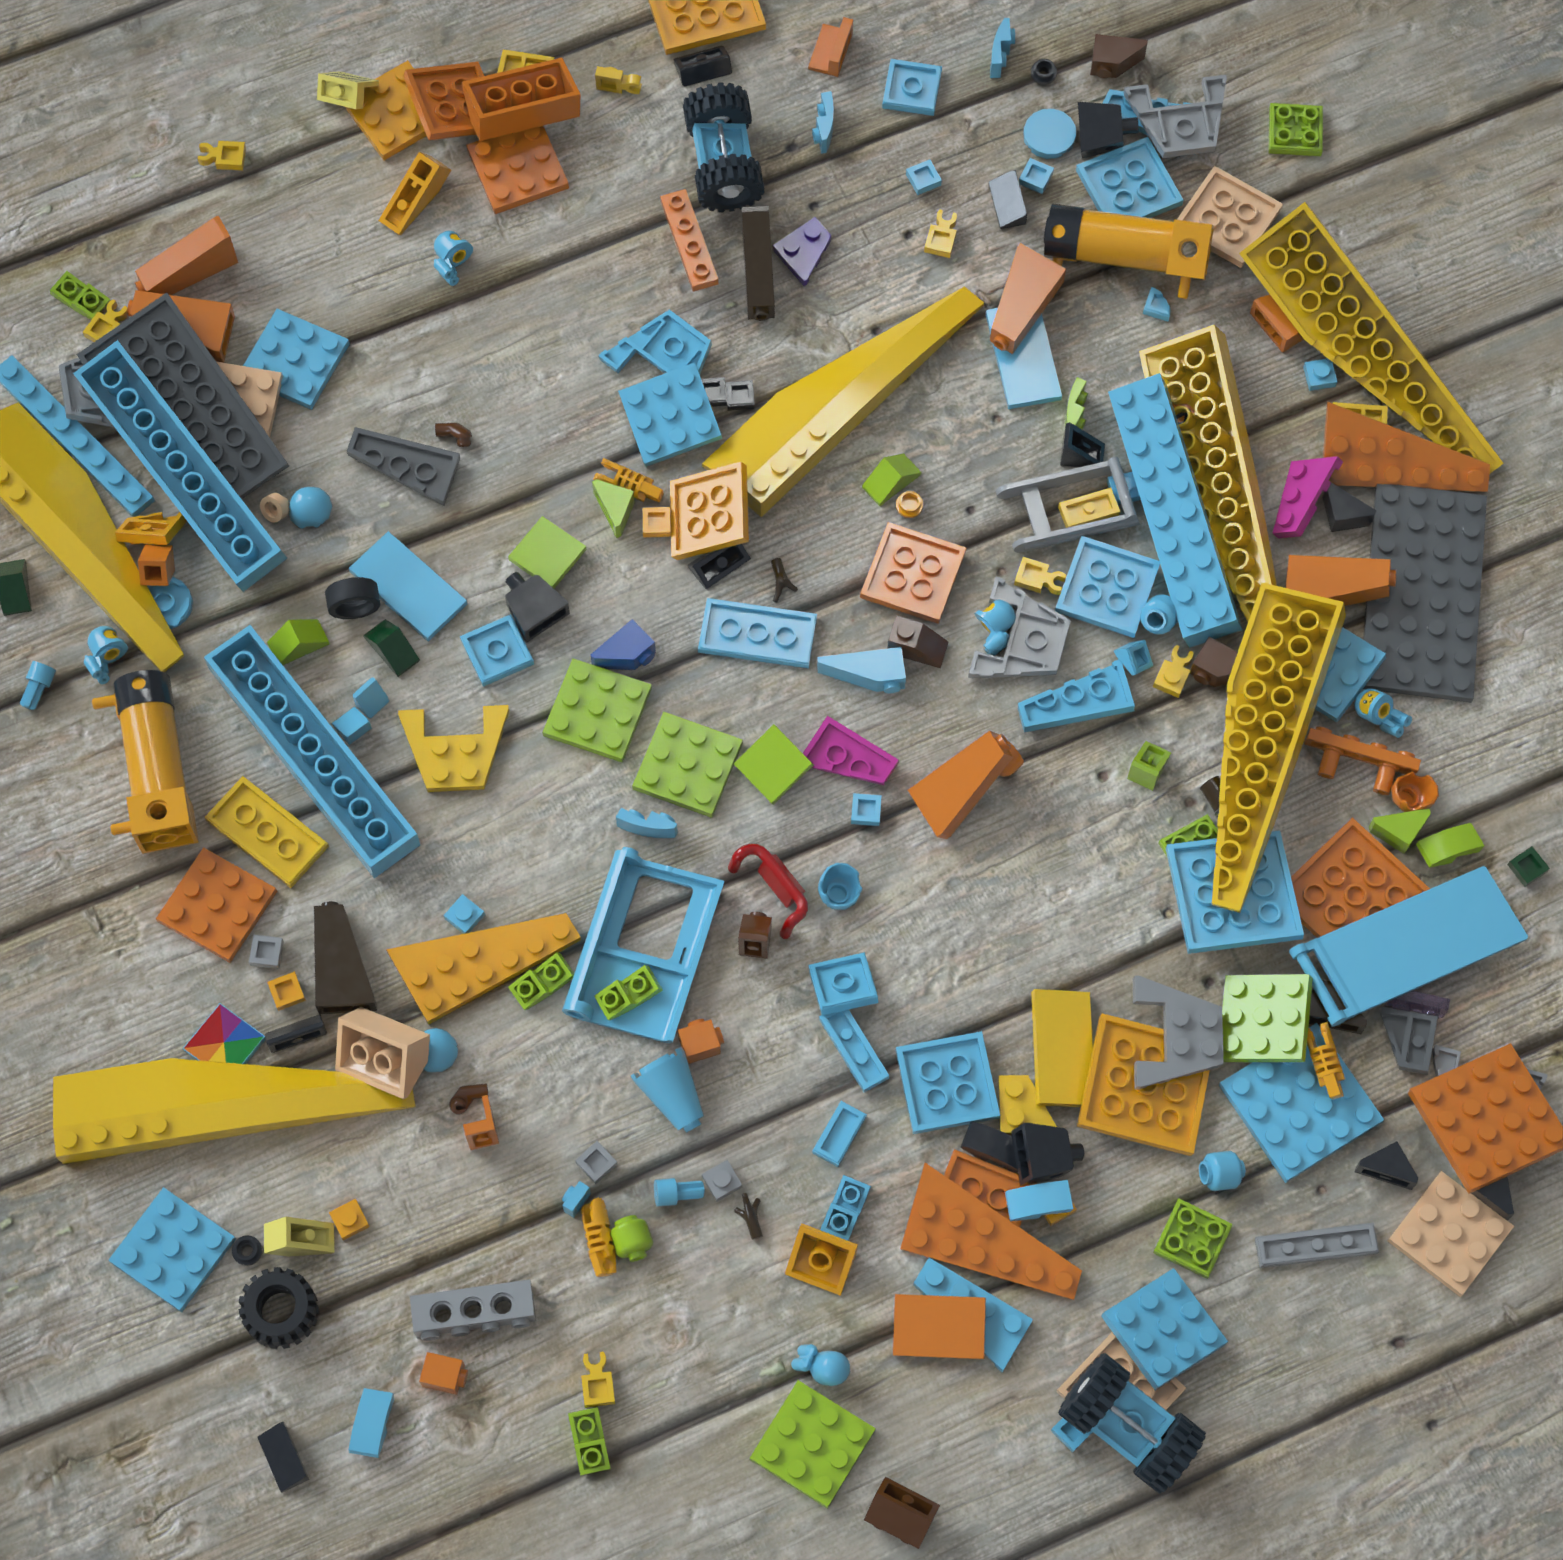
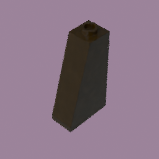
[742,206,775,321]
[314,901,377,1014]

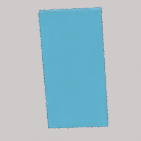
[986,308,1062,409]
[349,531,468,642]
[698,598,817,669]

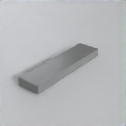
[1255,1223,1379,1268]

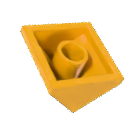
[785,1223,858,1296]

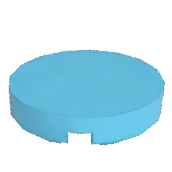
[1023,109,1076,159]
[147,577,193,629]

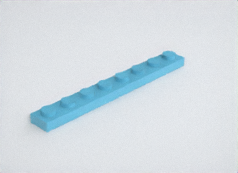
[0,355,155,517]

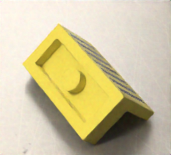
[317,71,379,109]

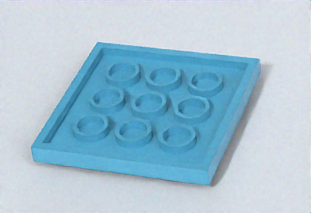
[1166,831,1304,954]
[1219,1023,1384,1183]

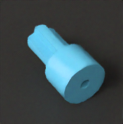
[20,661,56,710]
[654,1178,705,1207]

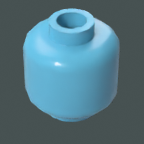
[1140,594,1178,635]
[1199,1151,1246,1191]

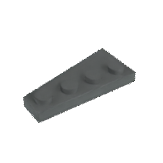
[347,427,461,506]

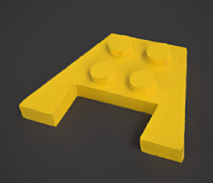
[398,705,509,792]

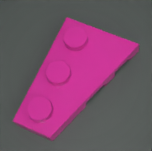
[1272,456,1343,539]
[803,716,899,786]

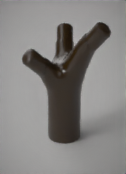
[771,558,798,603]
[734,1193,763,1240]

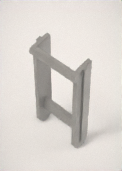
[996,457,1140,553]

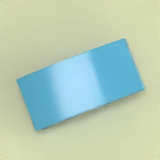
[990,18,1015,78]
[812,91,834,154]
[616,808,678,838]
[820,1175,871,1241]
[1005,1180,1073,1221]
[348,1388,394,1458]

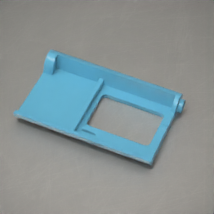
[562,847,724,1043]

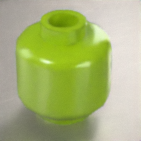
[610,1215,653,1262]

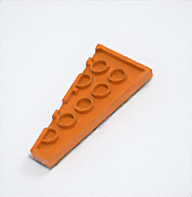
[1323,401,1490,492]
[900,1163,1082,1300]

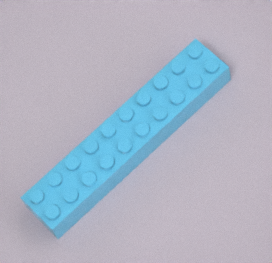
[73,340,287,592]
[1108,373,1243,648]
[204,625,420,879]

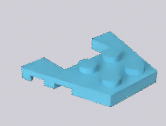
[598,309,712,375]

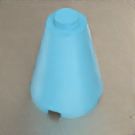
[631,1047,704,1133]

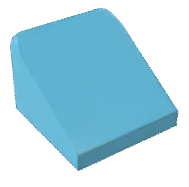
[1114,640,1153,675]
[353,677,389,718]
[332,707,372,745]

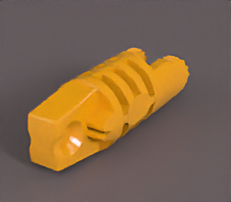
[593,458,664,503]
[1307,1022,1345,1100]
[581,1197,617,1277]

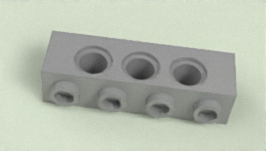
[410,1280,536,1341]

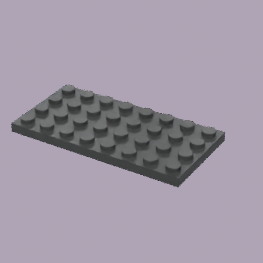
[76,293,289,499]
[1363,484,1487,703]

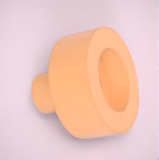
[260,493,289,523]

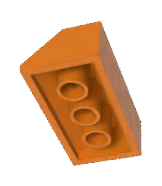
[462,58,581,141]

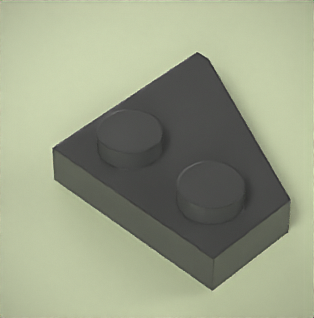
[1381,1007,1438,1075]

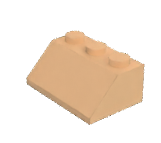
[335,1007,430,1099]

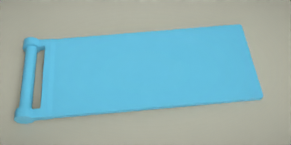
[1289,866,1528,1027]

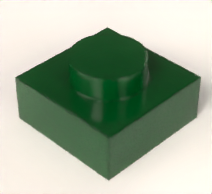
[1507,846,1550,887]

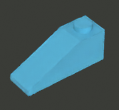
[817,647,906,694]

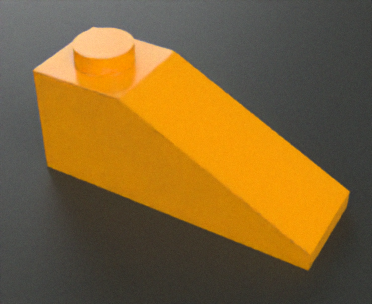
[378,152,452,235]

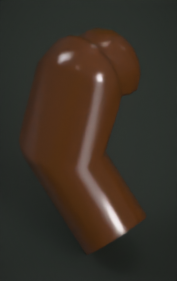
[435,423,472,447]
[449,1083,489,1115]

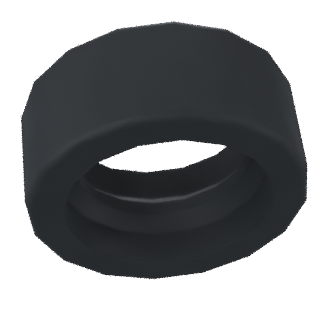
[325,577,381,619]

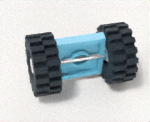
[683,82,765,213]
[1058,1353,1206,1494]

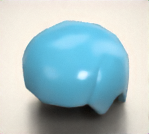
[288,487,332,529]
[818,863,862,910]
[424,1028,458,1072]

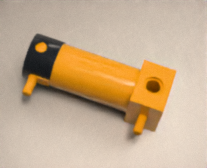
[1044,204,1214,299]
[92,670,199,854]

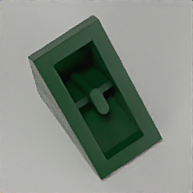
[0,559,32,616]
[363,619,420,677]

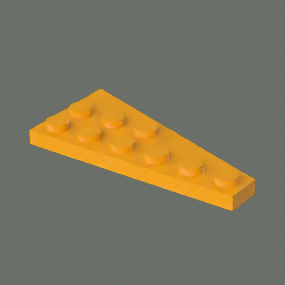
[386,913,581,1025]

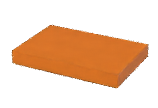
[944,1149,1037,1227]
[893,1294,986,1359]

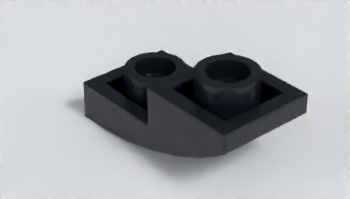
[960,1121,1018,1173]

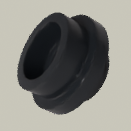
[1031,59,1057,85]
[232,1235,262,1266]

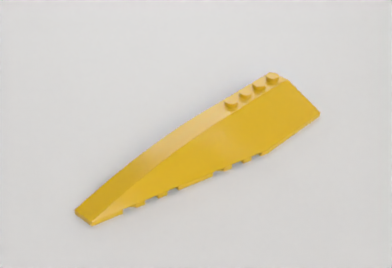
[1239,202,1504,474]
[702,286,984,517]
[1139,325,1277,622]
[0,402,184,672]
[1212,582,1346,913]
[53,1058,416,1164]

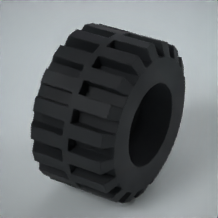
[238,1267,319,1349]

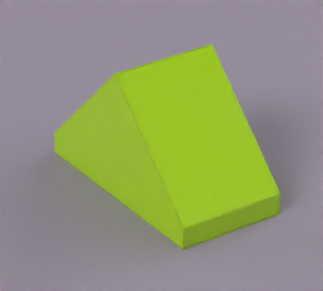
[862,453,922,506]
[592,479,635,538]
[267,619,330,665]
[1127,741,1171,791]
[1369,808,1431,854]

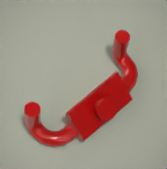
[728,844,808,939]

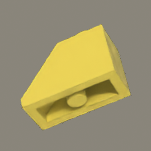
[264,1217,335,1257]

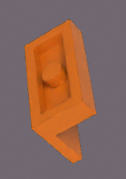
[808,17,853,77]
[463,1095,499,1150]

